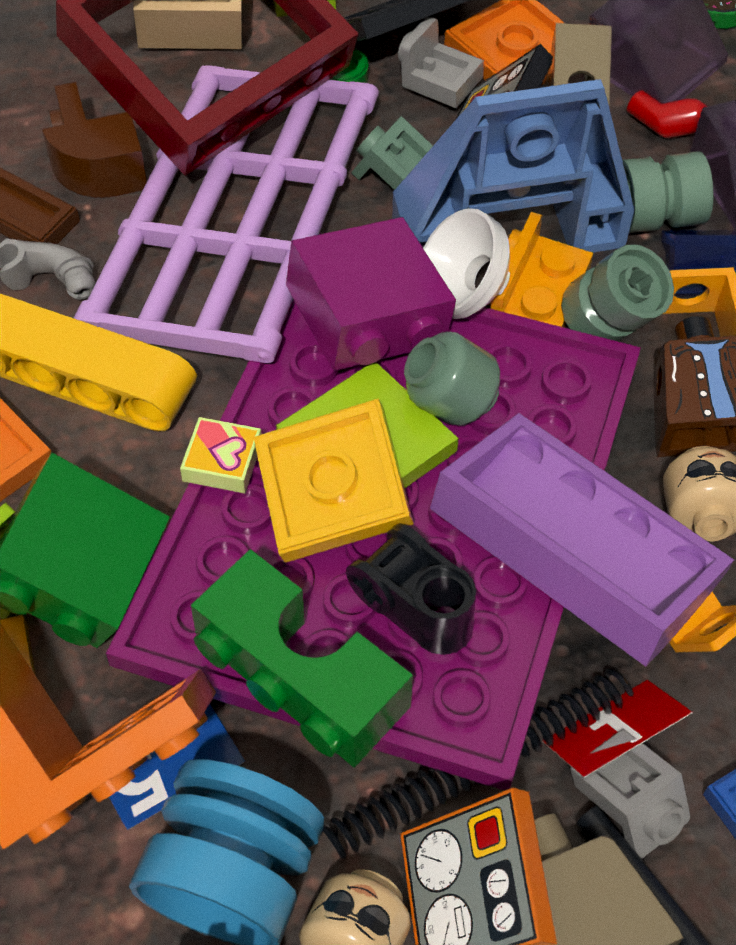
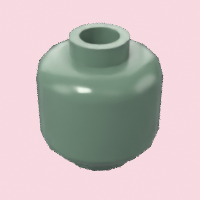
[404,332,500,426]

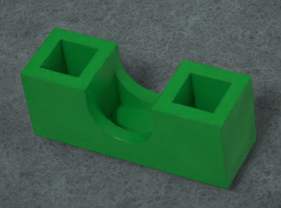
[190,549,413,768]

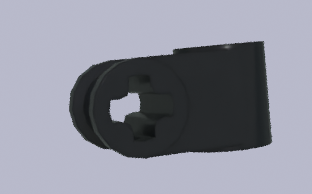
[346,523,476,655]

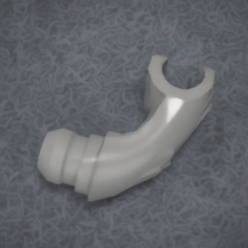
[0,238,96,300]

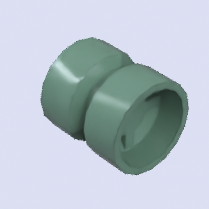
[622,151,713,233]
[562,245,674,342]

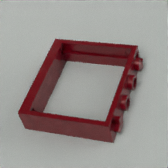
[56,0,359,176]

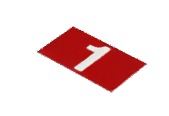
[542,680,693,777]

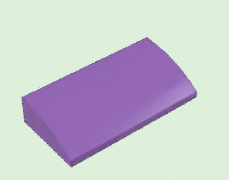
[430,413,734,667]

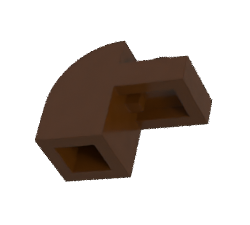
[42,82,147,198]

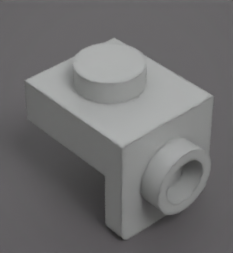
[398,16,484,108]

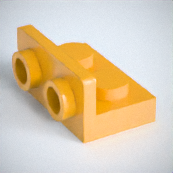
[488,212,593,328]

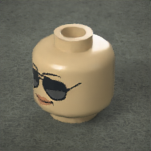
[663,446,736,542]
[299,869,411,945]

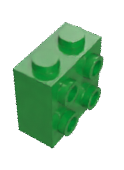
[0,452,170,648]

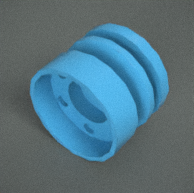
[129,759,324,945]

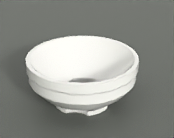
[423,208,510,319]

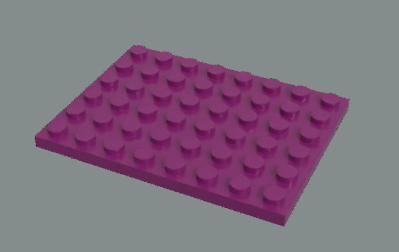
[106,299,641,791]

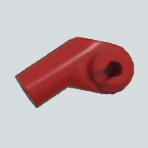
[626,90,710,139]

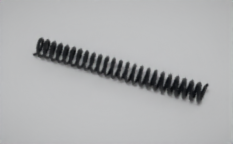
[321,669,634,860]

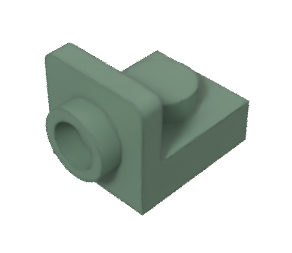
[351,116,433,190]

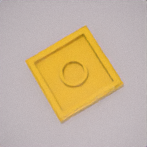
[253,398,414,563]

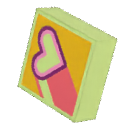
[180,417,262,493]

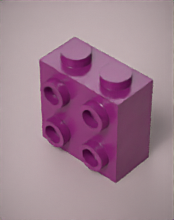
[286,217,456,371]

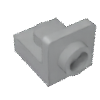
[570,729,691,859]

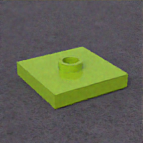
[276,362,459,489]

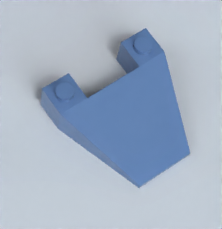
[392,79,634,253]

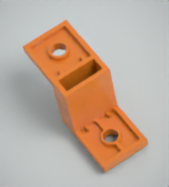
[0,623,216,849]

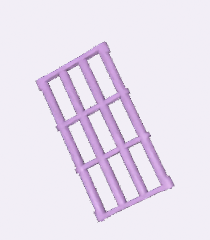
[74,65,379,363]

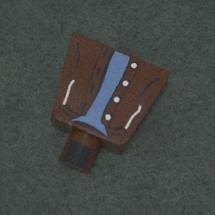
[653,316,736,457]

